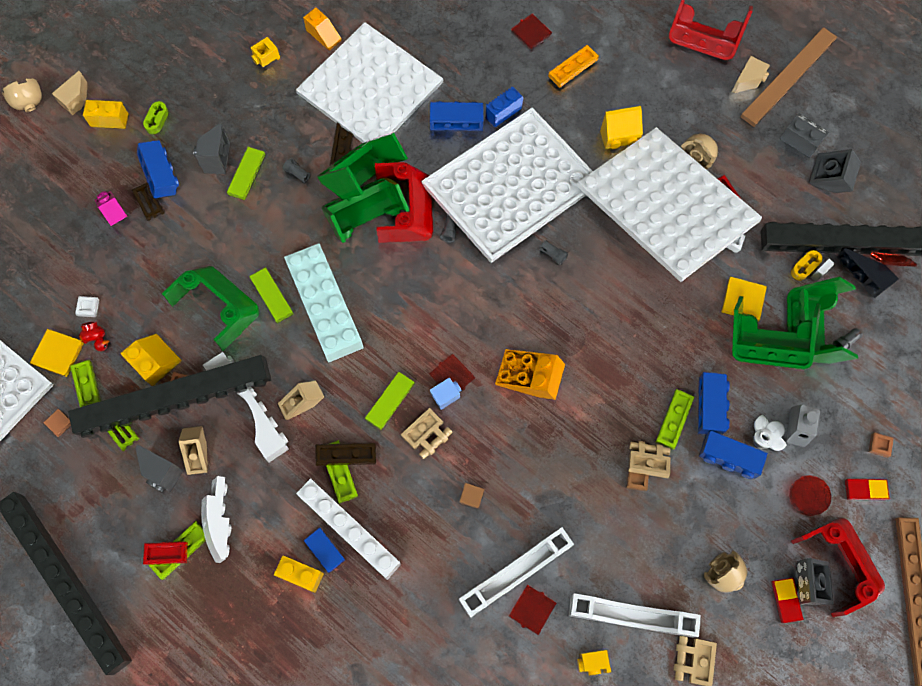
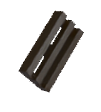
[132,182,165,221]

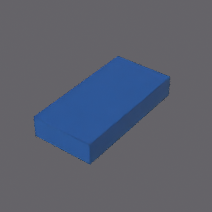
[304,528,345,573]

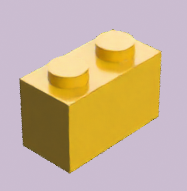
[83,100,128,129]
[274,556,324,593]

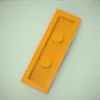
[548,45,599,88]

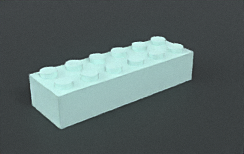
[284,243,364,363]

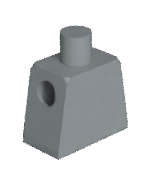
[785,404,820,447]

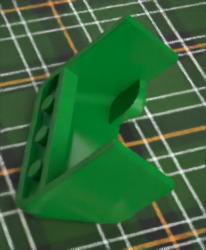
[317,133,408,201]
[321,177,410,243]
[162,266,260,351]
[787,277,858,364]
[732,296,821,369]

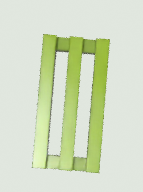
[107,425,140,451]

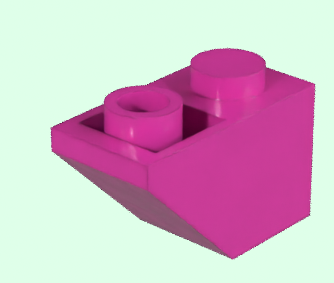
[95,191,127,226]

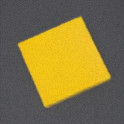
[721,277,767,322]
[30,329,84,377]

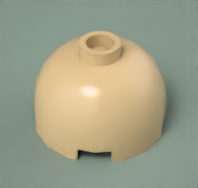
[2,79,42,112]
[681,133,718,170]
[704,551,747,593]

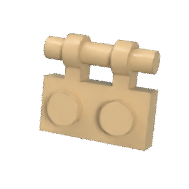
[401,408,453,459]
[628,441,671,478]
[674,636,717,686]

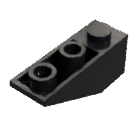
[837,248,899,298]

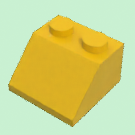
[600,106,643,149]
[120,334,182,386]

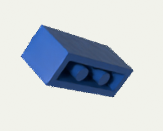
[430,101,483,131]
[137,140,179,198]
[698,372,730,435]
[699,431,768,479]

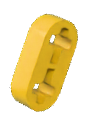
[791,250,822,281]

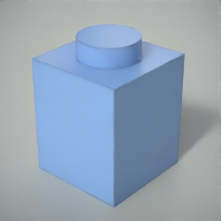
[430,378,461,410]

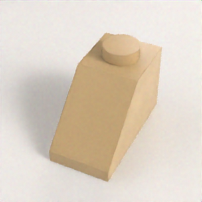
[732,56,770,93]
[52,71,87,115]
[278,381,324,420]
[179,426,208,475]

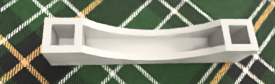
[203,352,289,463]
[296,479,401,580]
[459,527,574,618]
[568,593,701,638]

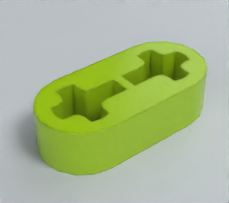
[143,101,169,135]

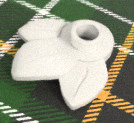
[753,415,787,451]

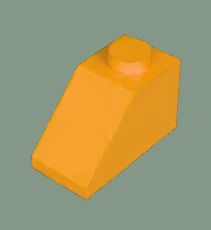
[303,7,342,50]

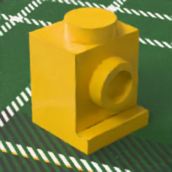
[250,37,280,67]
[577,650,611,675]

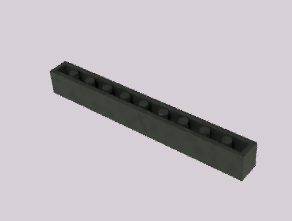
[760,222,922,256]
[68,355,272,438]
[0,492,132,675]

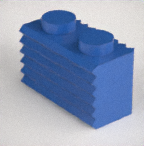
[485,87,524,127]

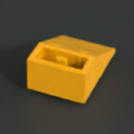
[495,349,565,400]

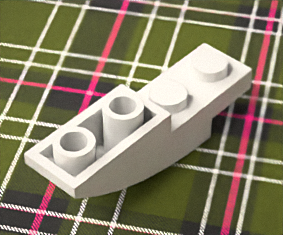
[201,476,231,563]

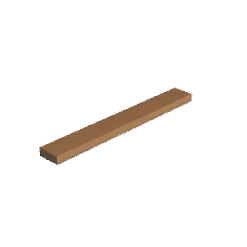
[740,27,837,127]
[895,517,922,686]

